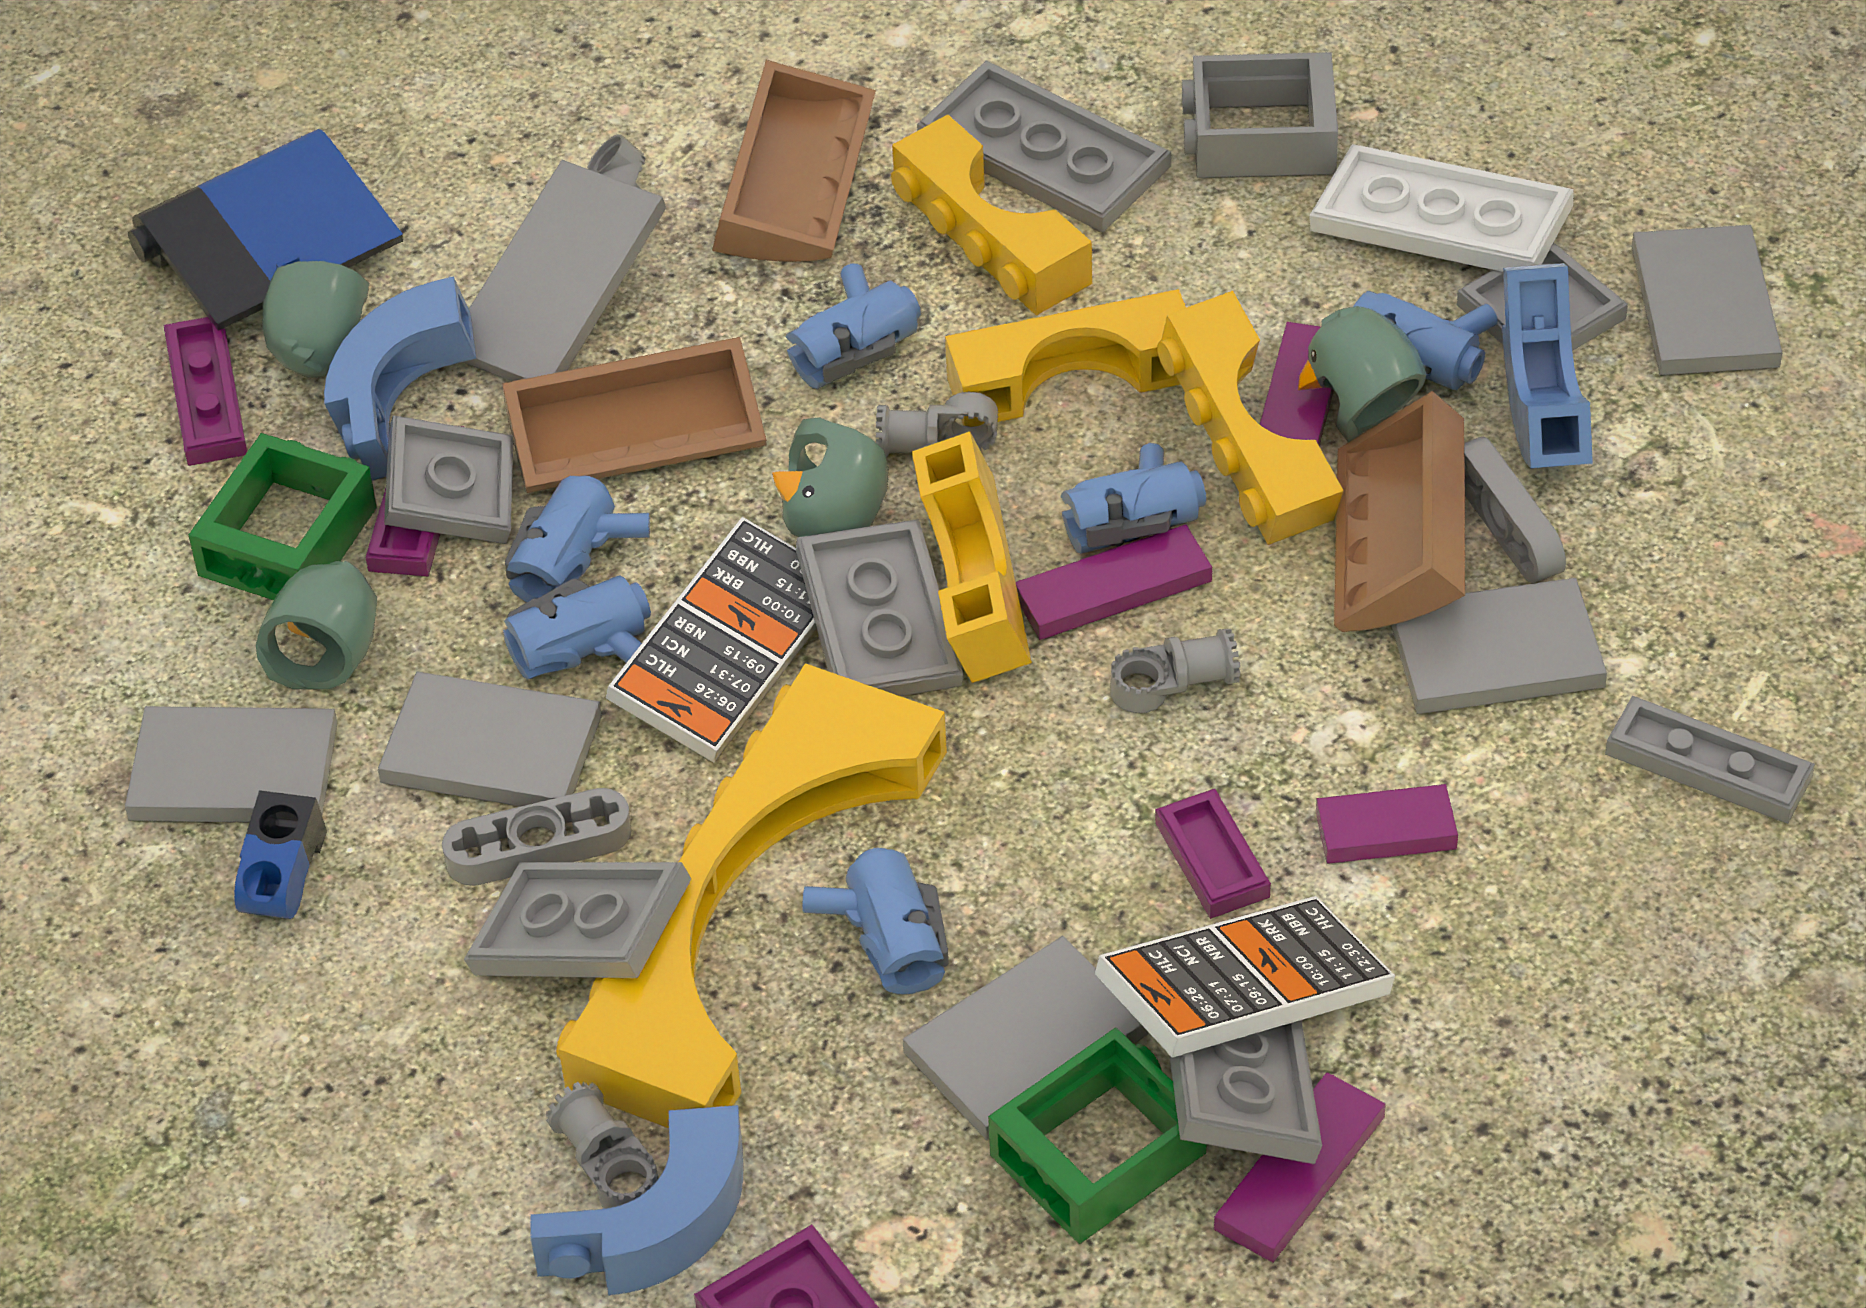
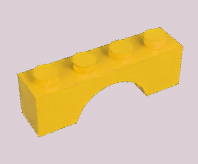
[891,114,1092,316]
[945,289,1186,427]
[1157,291,1344,545]
[912,431,1032,683]

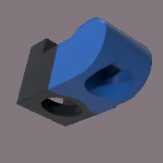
[234,790,327,919]

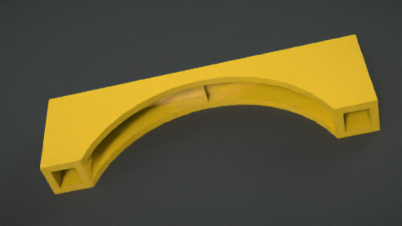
[556,663,947,1128]

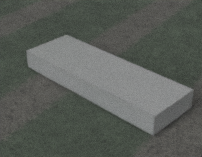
[1605,696,1815,824]

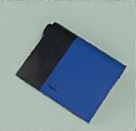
[128,128,403,331]

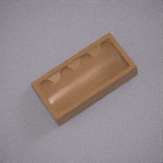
[712,60,876,262]
[502,337,767,493]
[1334,391,1465,632]

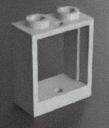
[1182,52,1338,178]

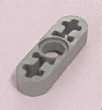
[1464,436,1566,583]
[442,788,632,886]

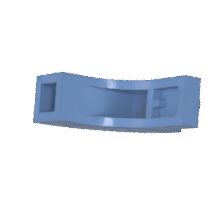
[1502,263,1593,468]
[324,276,476,481]
[530,1105,744,1295]

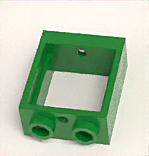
[188,433,377,600]
[988,1027,1207,1245]

